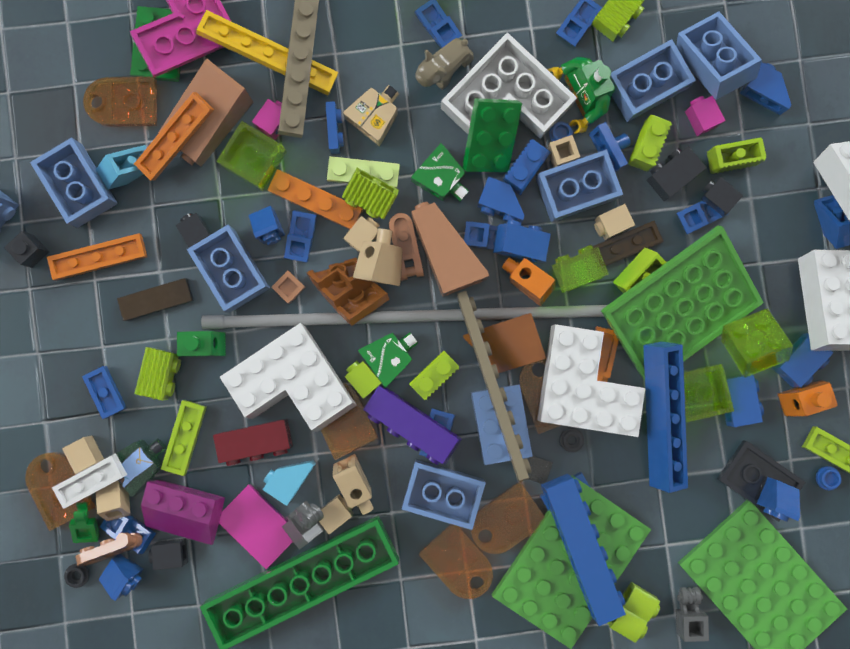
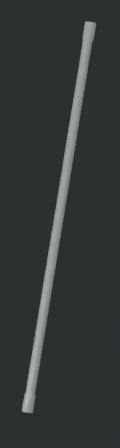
[201,305,607,330]

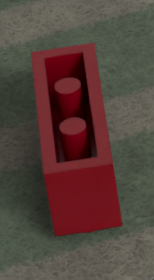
[213,419,293,466]

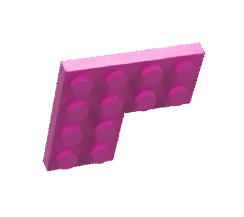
[130,0,231,78]

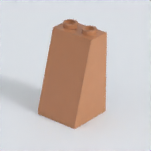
[158,59,253,167]
[412,202,489,297]

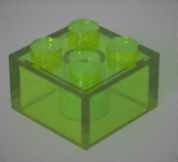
[216,121,287,192]
[552,245,609,293]
[721,308,793,378]
[684,364,734,422]

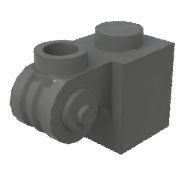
[282,501,325,550]
[676,587,709,642]

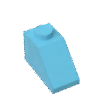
[96,145,147,190]
[263,460,316,506]

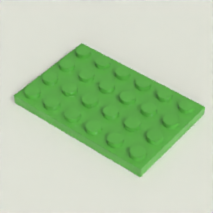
[601,225,764,382]
[491,475,651,649]
[678,500,847,649]

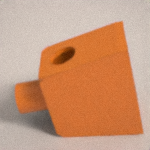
[502,256,555,307]
[778,380,838,416]

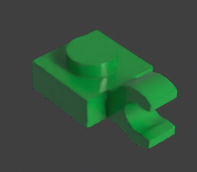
[69,502,100,543]

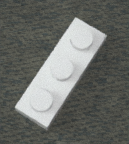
[52,454,127,509]

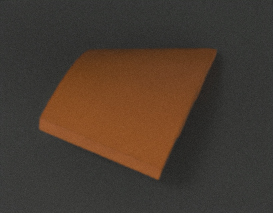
[307,258,389,326]
[463,313,546,373]

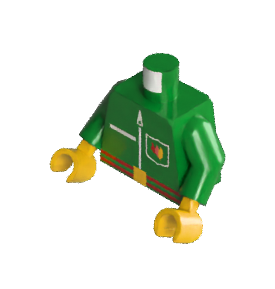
[547,57,615,134]

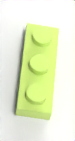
[327,156,400,189]

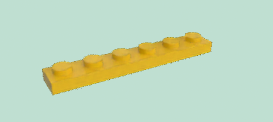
[196,10,338,96]

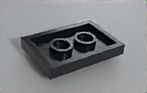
[717,440,806,522]

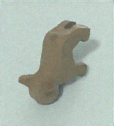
[415,38,474,90]

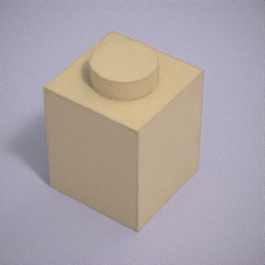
[548,135,580,168]
[594,204,635,240]
[343,216,380,253]
[62,436,104,474]
[96,481,131,521]
[319,494,354,534]

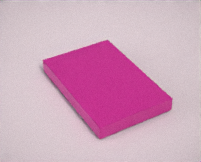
[219,484,293,569]

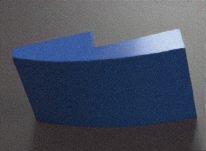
[414,0,462,48]
[556,0,603,47]
[676,201,729,234]
[284,210,317,262]
[464,221,498,250]
[100,515,156,554]

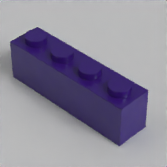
[363,385,462,465]

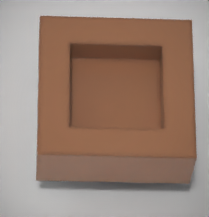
[271,271,306,304]

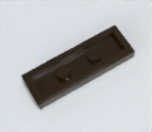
[588,220,664,270]
[117,278,194,321]

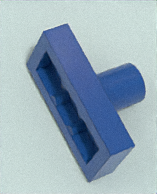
[589,122,631,172]

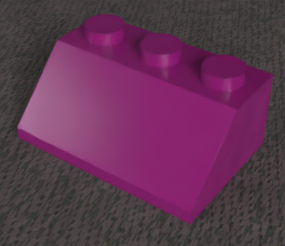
[141,479,225,545]

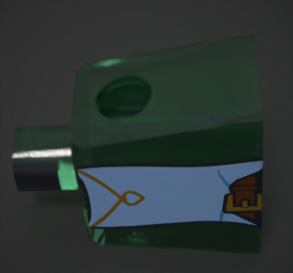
[115,438,167,497]

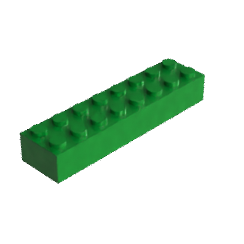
[200,515,399,649]

